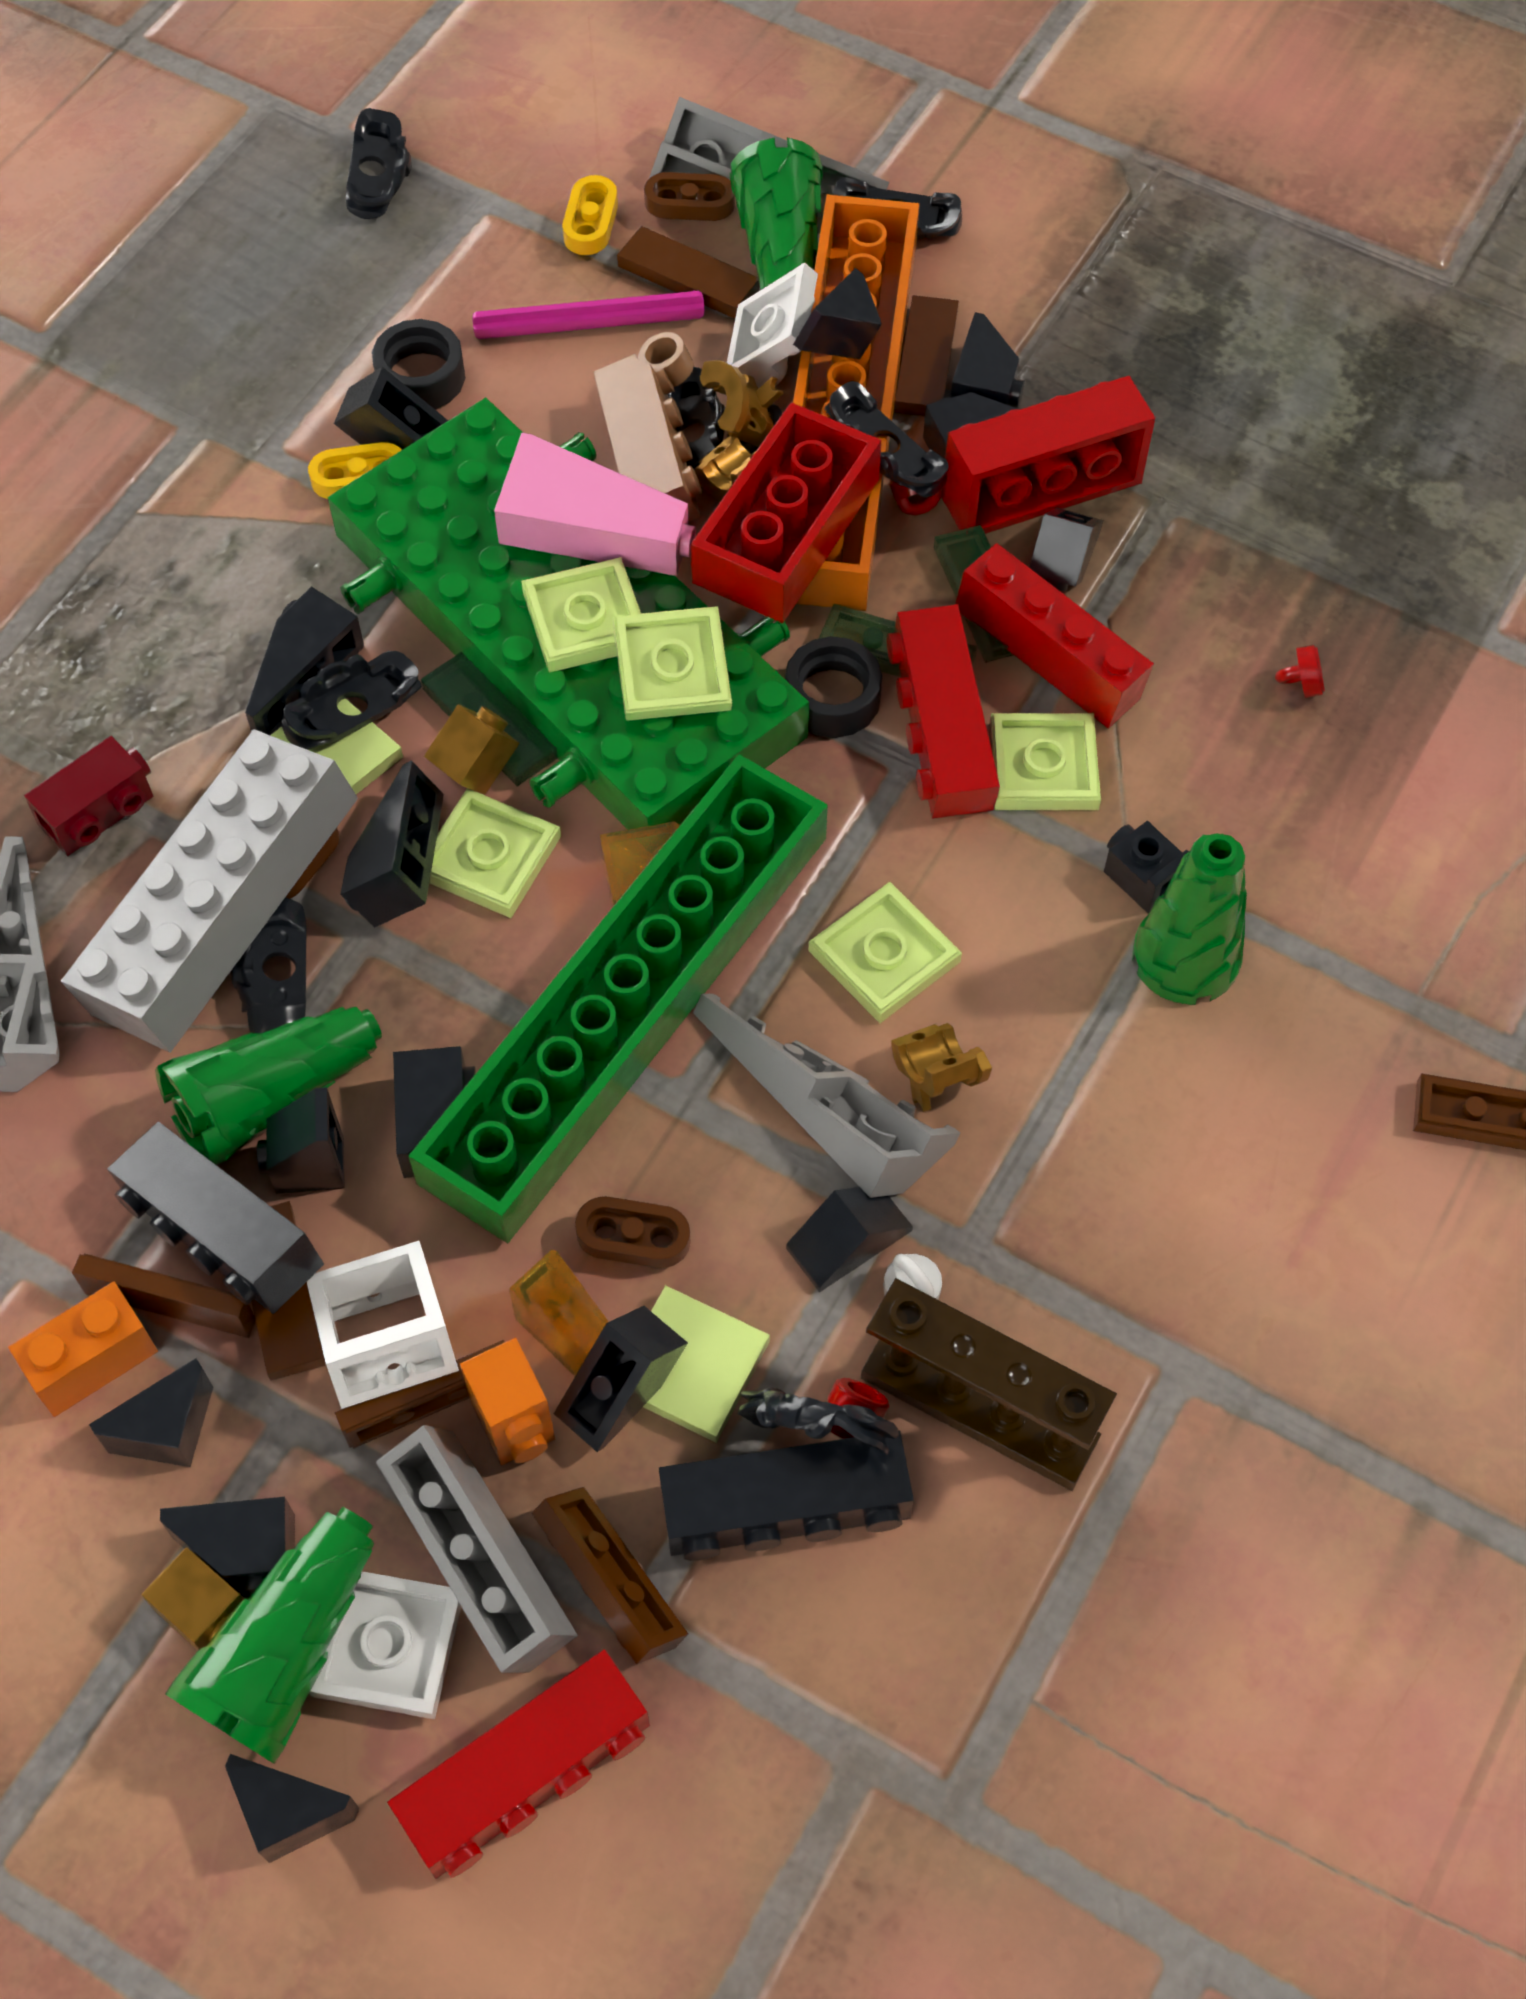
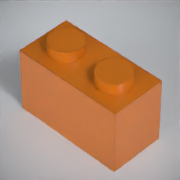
[8,1281,159,1417]
[460,1337,556,1466]

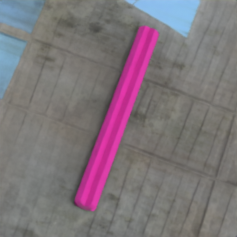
[472,291,705,339]

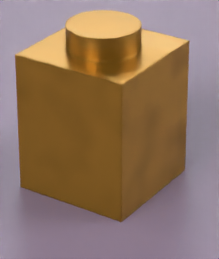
[423,704,520,795]
[141,1547,243,1650]

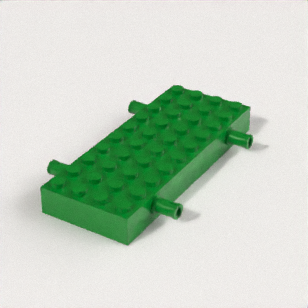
[327,397,809,852]

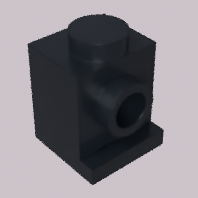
[1104,820,1189,914]

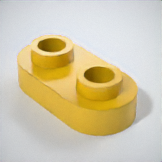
[562,175,618,255]
[308,442,402,499]

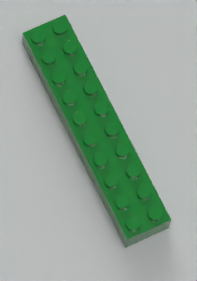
[409,754,828,1244]

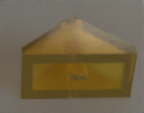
[600,822,680,907]
[509,1249,609,1376]

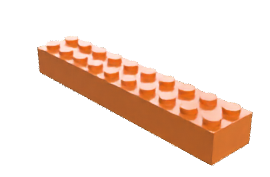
[793,194,919,611]

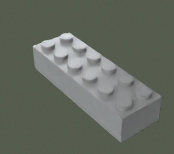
[61,729,358,1053]

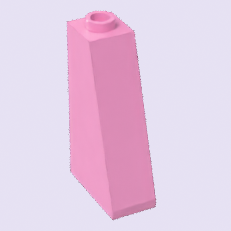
[494,433,696,576]

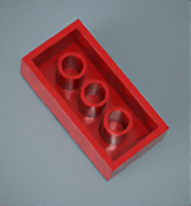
[941,376,1155,540]
[691,402,882,623]

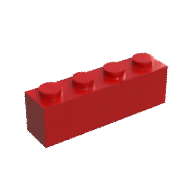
[955,543,1154,729]
[887,604,1000,819]
[387,1649,650,1879]

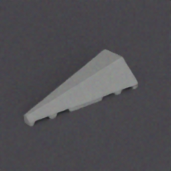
[649,97,889,194]
[0,836,60,1092]
[693,994,960,1198]

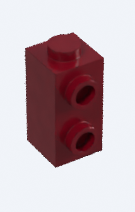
[24,735,154,857]

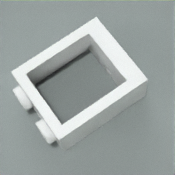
[307,1241,459,1409]

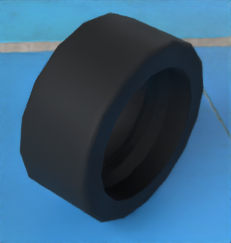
[372,319,466,409]
[785,636,883,738]

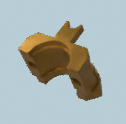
[700,360,784,446]
[695,436,756,502]
[891,1023,992,1112]

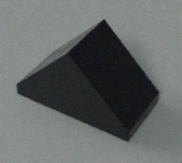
[793,268,882,359]
[786,1187,913,1293]
[89,1358,213,1467]
[225,1754,359,1863]

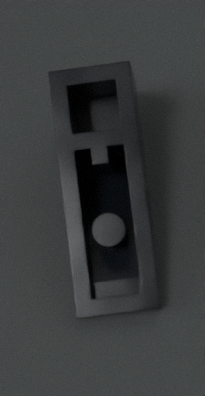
[245,586,364,735]
[340,760,444,928]

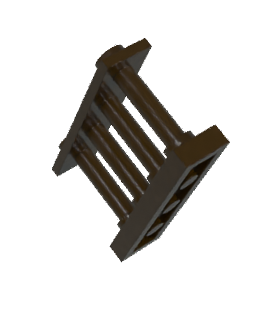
[861,1278,1117,1492]

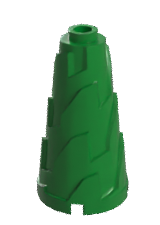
[729,137,823,290]
[1132,833,1247,1005]
[155,1007,382,1165]
[165,1507,374,1764]

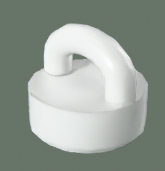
[883,1254,942,1300]

